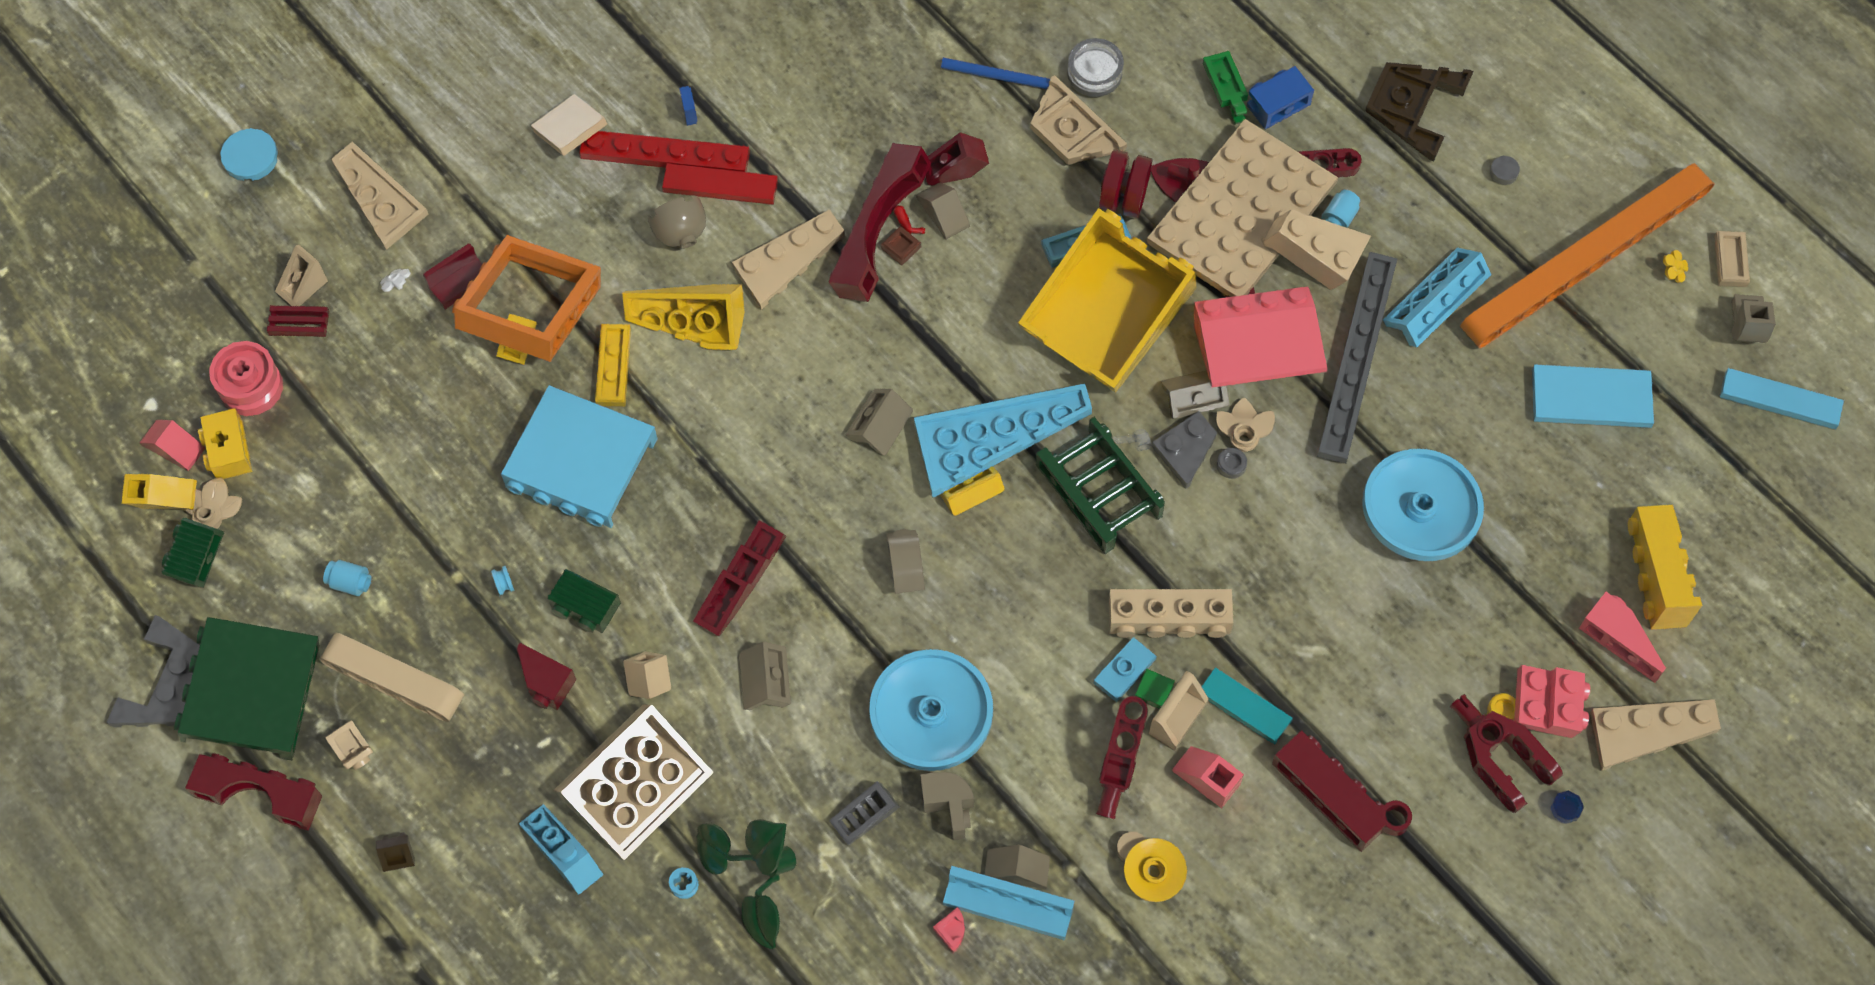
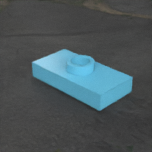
[1093,637,1157,703]

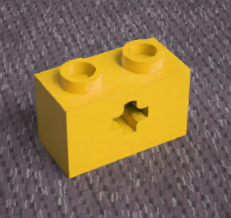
[198,408,253,479]

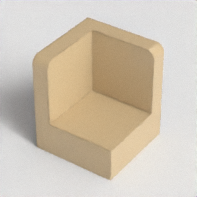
[623,652,671,699]

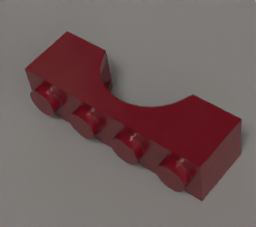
[185,753,322,831]

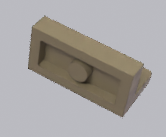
[1161,370,1230,419]
[845,389,913,455]
[739,642,791,711]

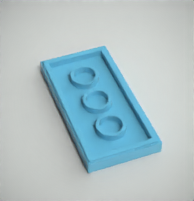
[1532,365,1654,428]

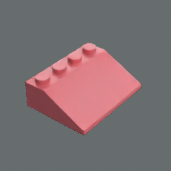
[1194,286,1327,388]

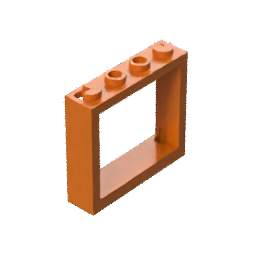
[452,235,601,362]

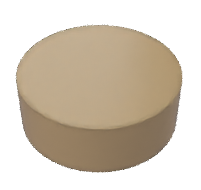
[1117,832,1146,862]

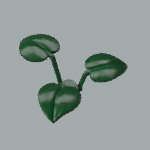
[696,819,796,949]

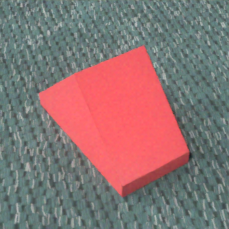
[140,420,206,471]

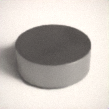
[1490,156,1520,185]
[1217,448,1247,479]

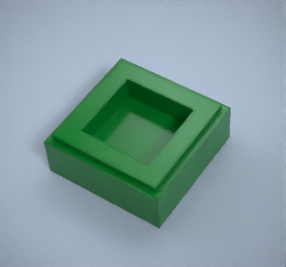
[1135,669,1175,709]

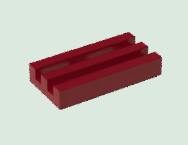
[267,305,329,337]

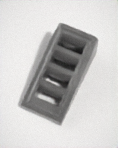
[829,781,900,845]

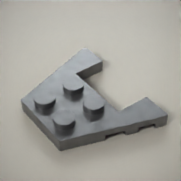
[106,615,200,728]

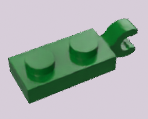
[1202,51,1248,124]

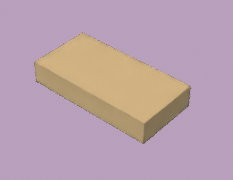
[1714,231,1750,287]

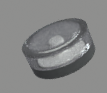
[1068,38,1124,97]

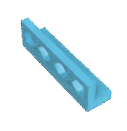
[1383,248,1492,347]
[943,866,1075,940]

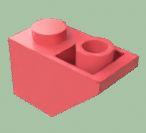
[1172,746,1244,809]

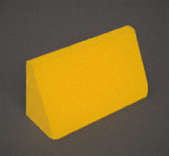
[940,466,1005,516]

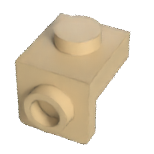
[325,720,373,770]

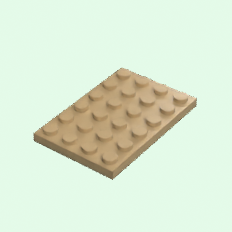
[1147,119,1338,297]

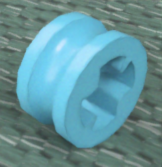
[491,566,514,596]
[669,867,699,899]

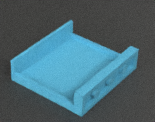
[501,385,658,528]

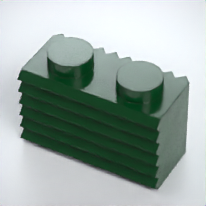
[162,517,225,588]
[547,569,621,633]

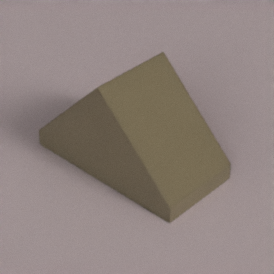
[916,182,970,239]
[985,844,1050,889]

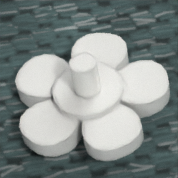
[380,269,411,292]

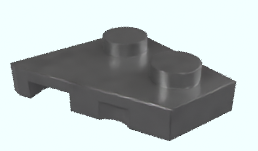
[1152,411,1217,489]

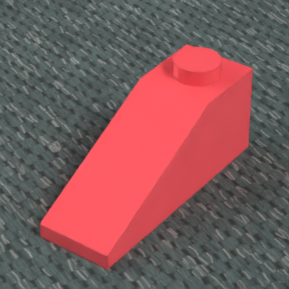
[1579,592,1666,683]

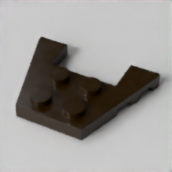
[1365,62,1474,162]

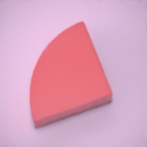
[933,907,965,953]

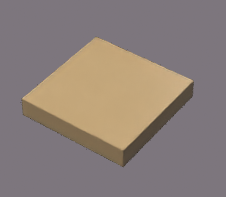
[531,94,607,156]

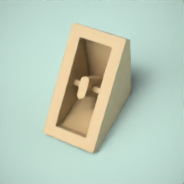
[275,245,328,306]

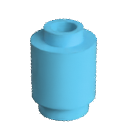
[1322,189,1360,228]
[323,560,372,596]

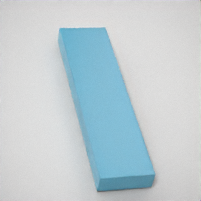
[1720,368,1844,430]

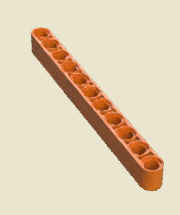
[1460,163,1715,348]

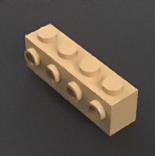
[1109,589,1233,638]

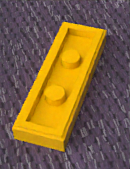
[595,324,631,407]

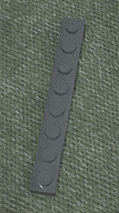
[1317,252,1397,464]

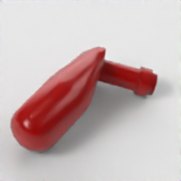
[893,205,925,234]

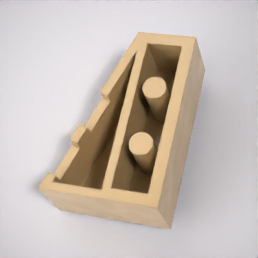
[1263,209,1371,290]

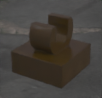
[376,832,415,872]

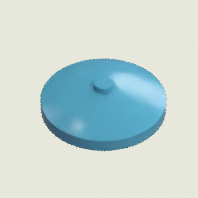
[1362,449,1484,561]
[869,649,993,771]

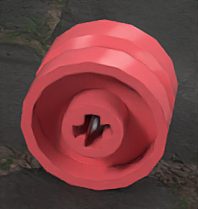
[209,341,283,416]

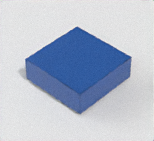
[679,86,698,126]

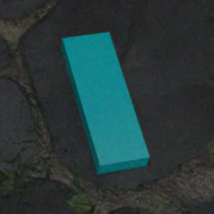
[1202,667,1293,745]

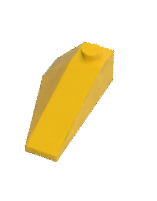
[622,284,745,350]

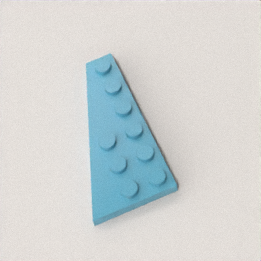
[914,384,1092,498]

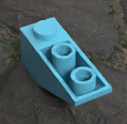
[519,804,604,895]

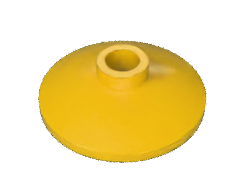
[1124,838,1187,902]

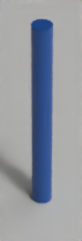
[941,57,1050,89]

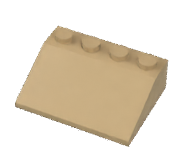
[554,704,713,860]

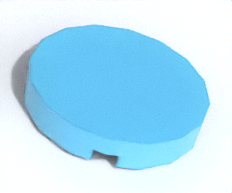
[221,128,278,181]

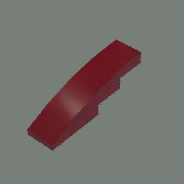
[693,520,786,637]

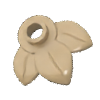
[1216,398,1275,452]
[186,478,243,529]

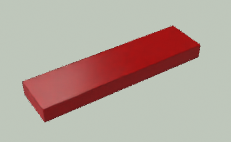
[662,163,778,205]

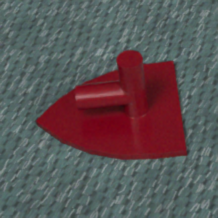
[1151,158,1209,203]

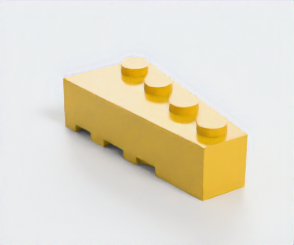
[1628,505,1703,630]

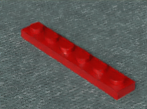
[579,131,750,172]

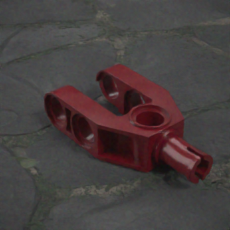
[1450,694,1563,813]
[1096,696,1148,819]

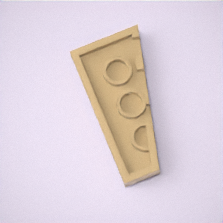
[331,142,429,250]
[732,209,845,310]
[1590,699,1721,771]

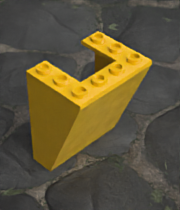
[1018,208,1197,393]

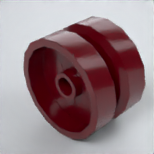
[1099,149,1153,219]

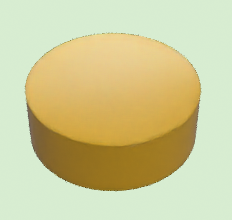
[1487,693,1516,720]

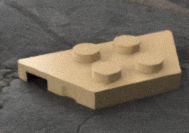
[1030,75,1127,165]

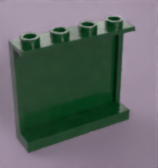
[174,617,320,761]

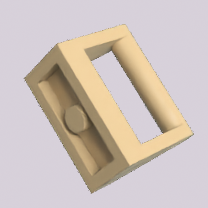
[1149,671,1209,751]

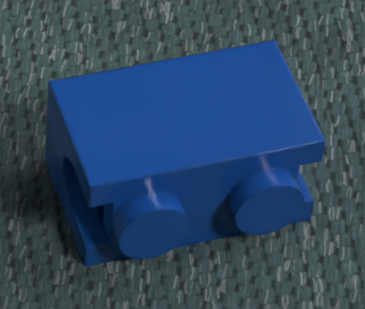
[1246,66,1314,130]

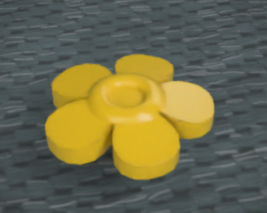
[1663,250,1688,283]

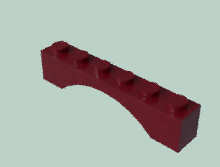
[828,143,931,302]

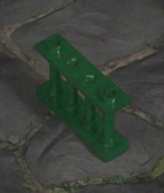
[1036,416,1165,554]

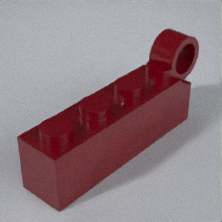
[1272,730,1412,852]

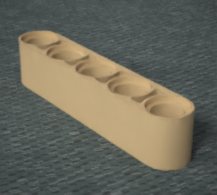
[319,633,464,722]

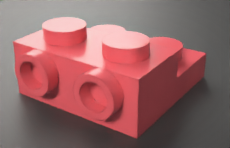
[1514,665,1590,738]

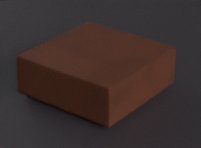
[881,226,921,265]

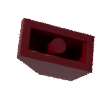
[926,132,990,186]
[517,643,576,710]

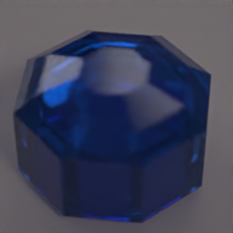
[1550,790,1584,824]

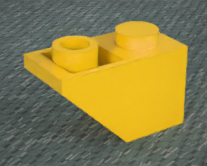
[122,474,197,510]

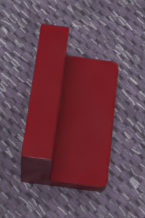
[423,243,482,310]

